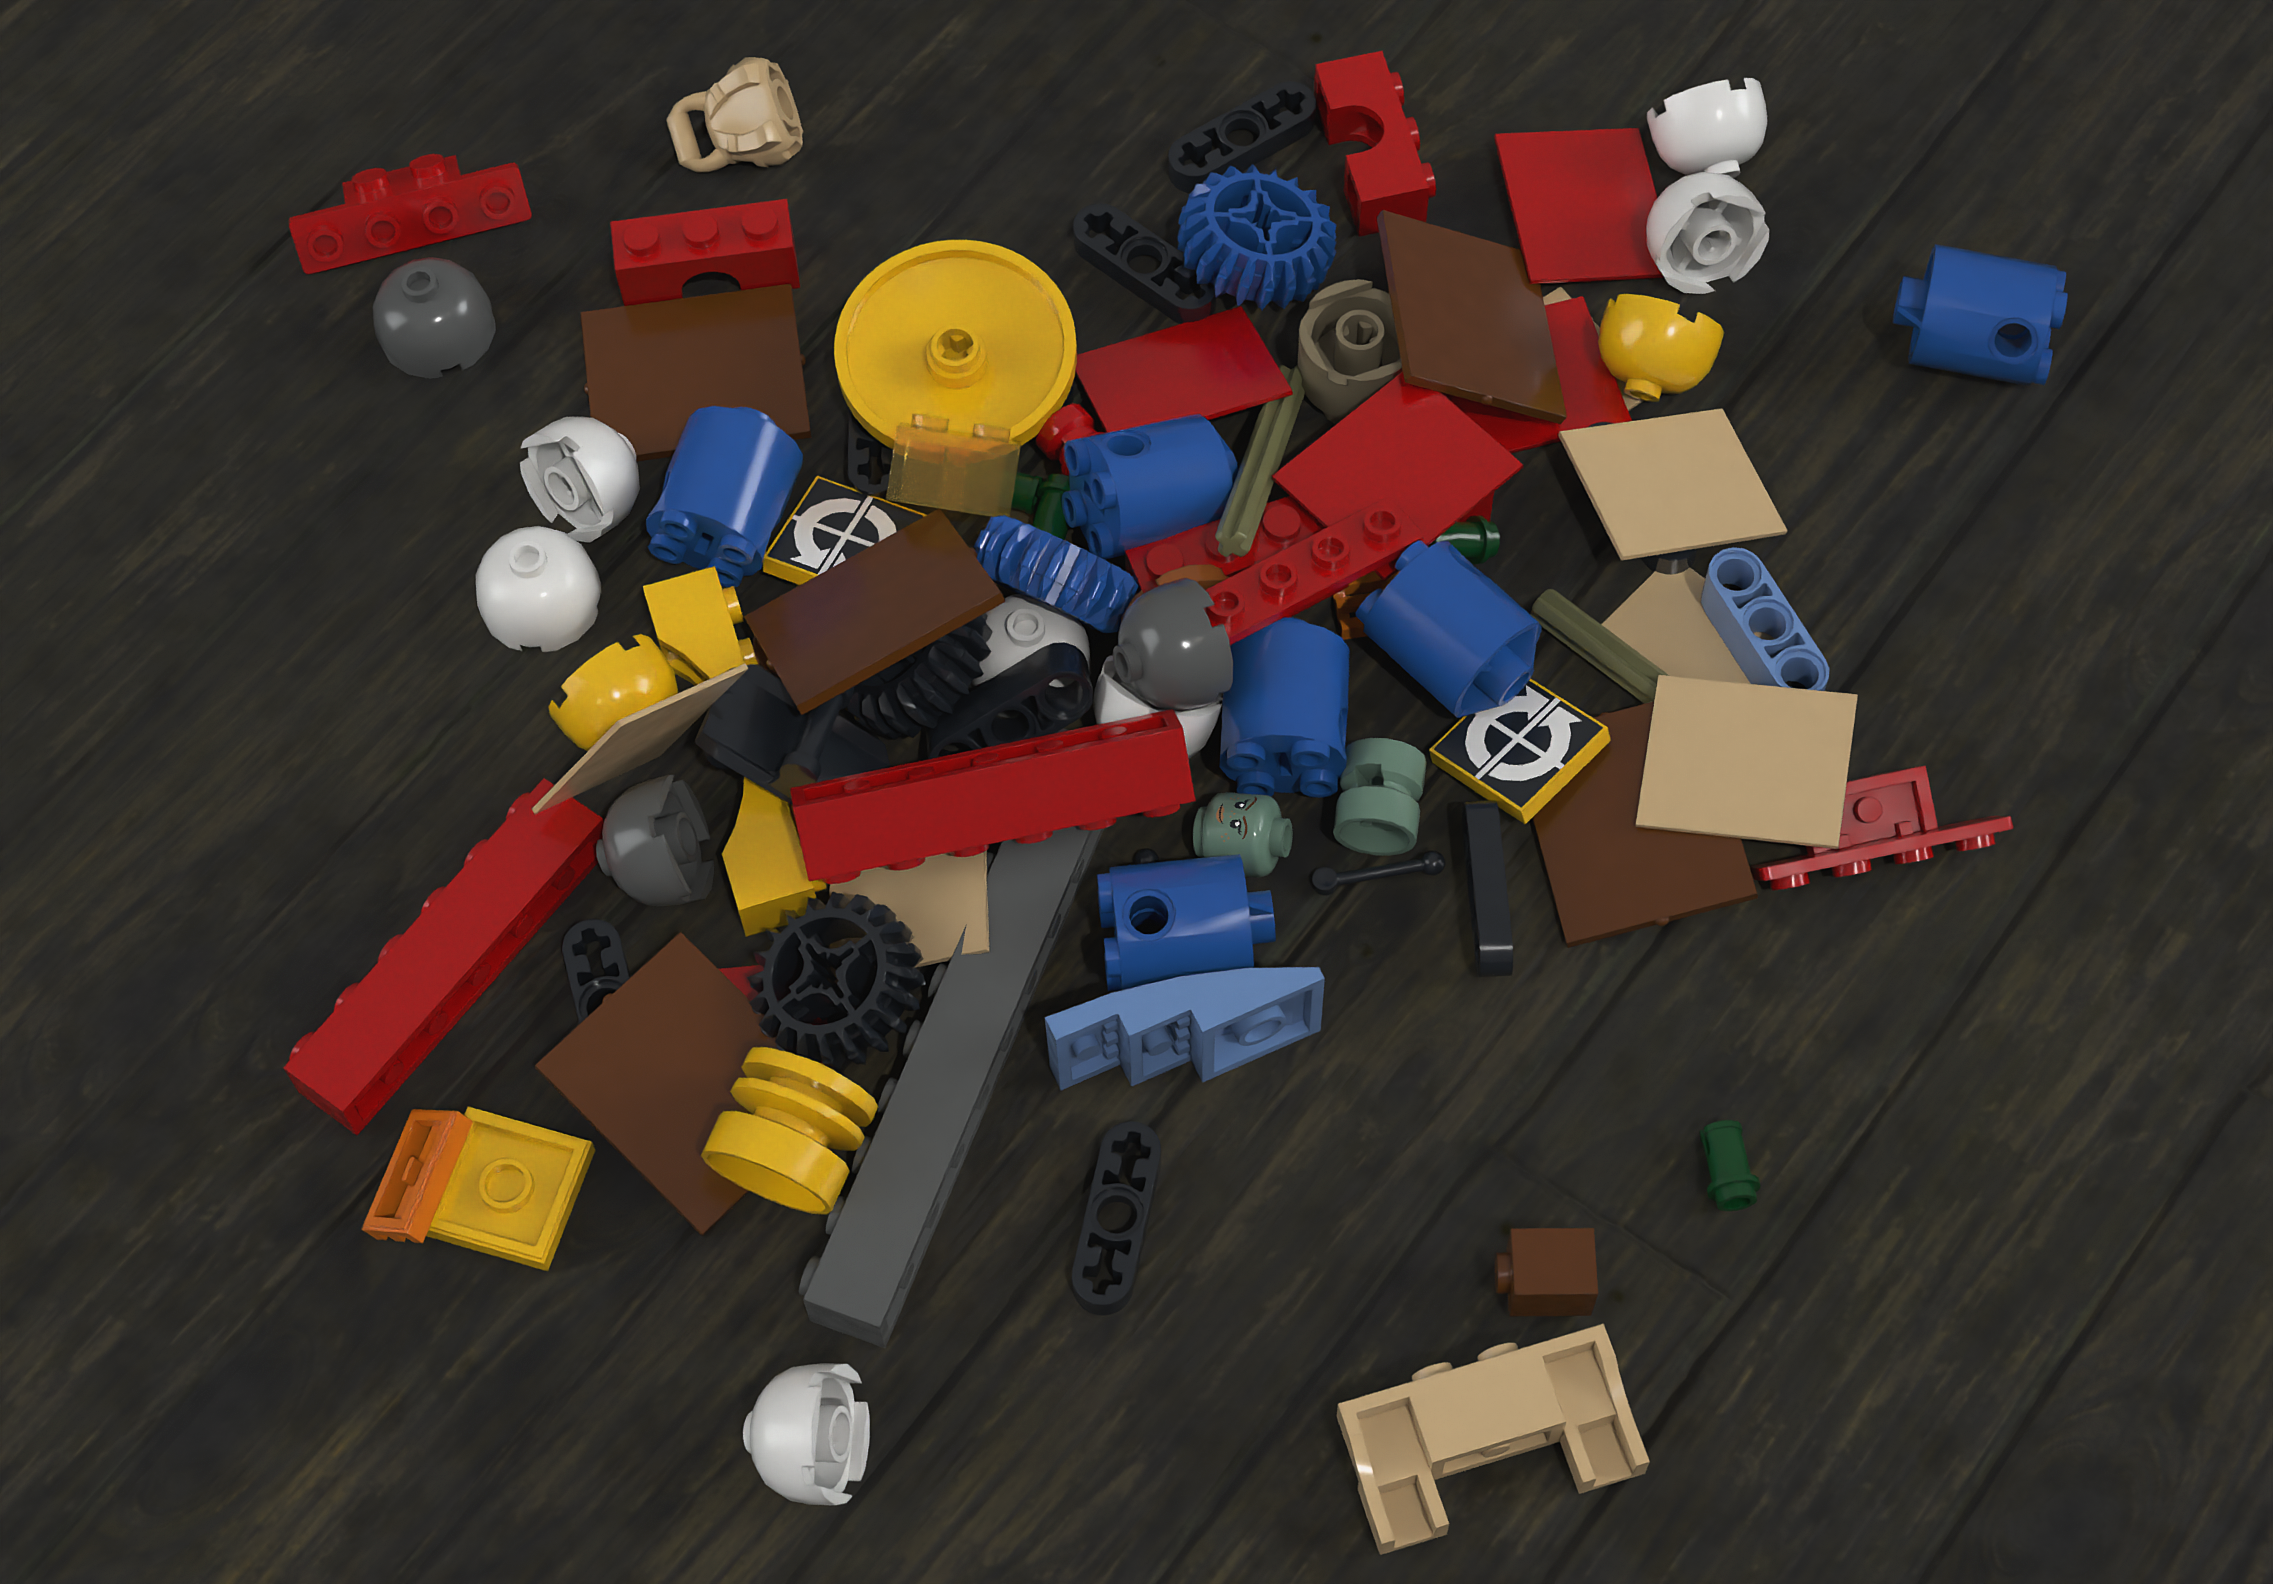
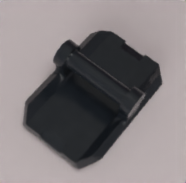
[695,664,890,805]

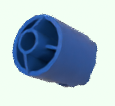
[1892,244,2068,386]
[646,406,803,587]
[1061,414,1239,559]
[1356,540,1542,718]
[1219,617,1350,798]
[1097,854,1276,992]

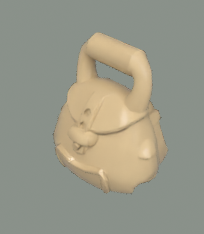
[666,57,803,173]

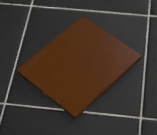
[1377,210,1567,424]
[580,284,812,462]
[744,508,1006,715]
[1533,701,1758,948]
[535,932,797,1237]

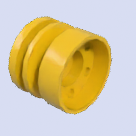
[701,1047,878,1215]

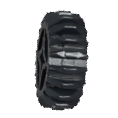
[845,613,993,740]
[747,892,926,1071]

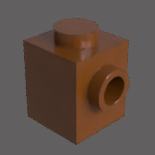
[1495,1228,1598,1316]

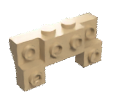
[1337,1324,1650,1555]

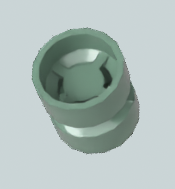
[1333,738,1427,856]

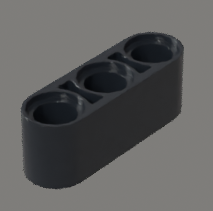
[926,642,1093,759]

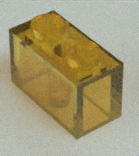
[886,413,1022,517]

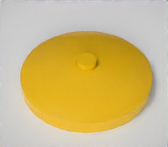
[834,240,1077,464]

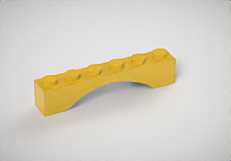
[643,566,827,937]

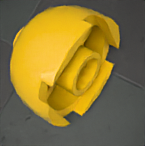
[1598,294,1725,402]
[548,634,678,751]

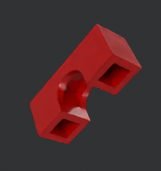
[1314,51,1436,237]
[610,199,800,306]

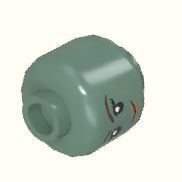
[1193,792,1293,878]

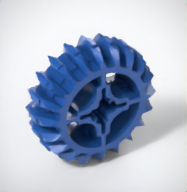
[1177,164,1337,311]
[974,515,1139,633]

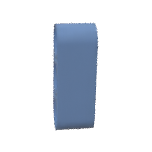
[1701,547,1829,691]

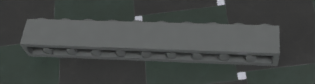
[799,728,1104,1348]

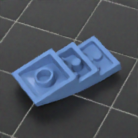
[1045,967,1325,1090]

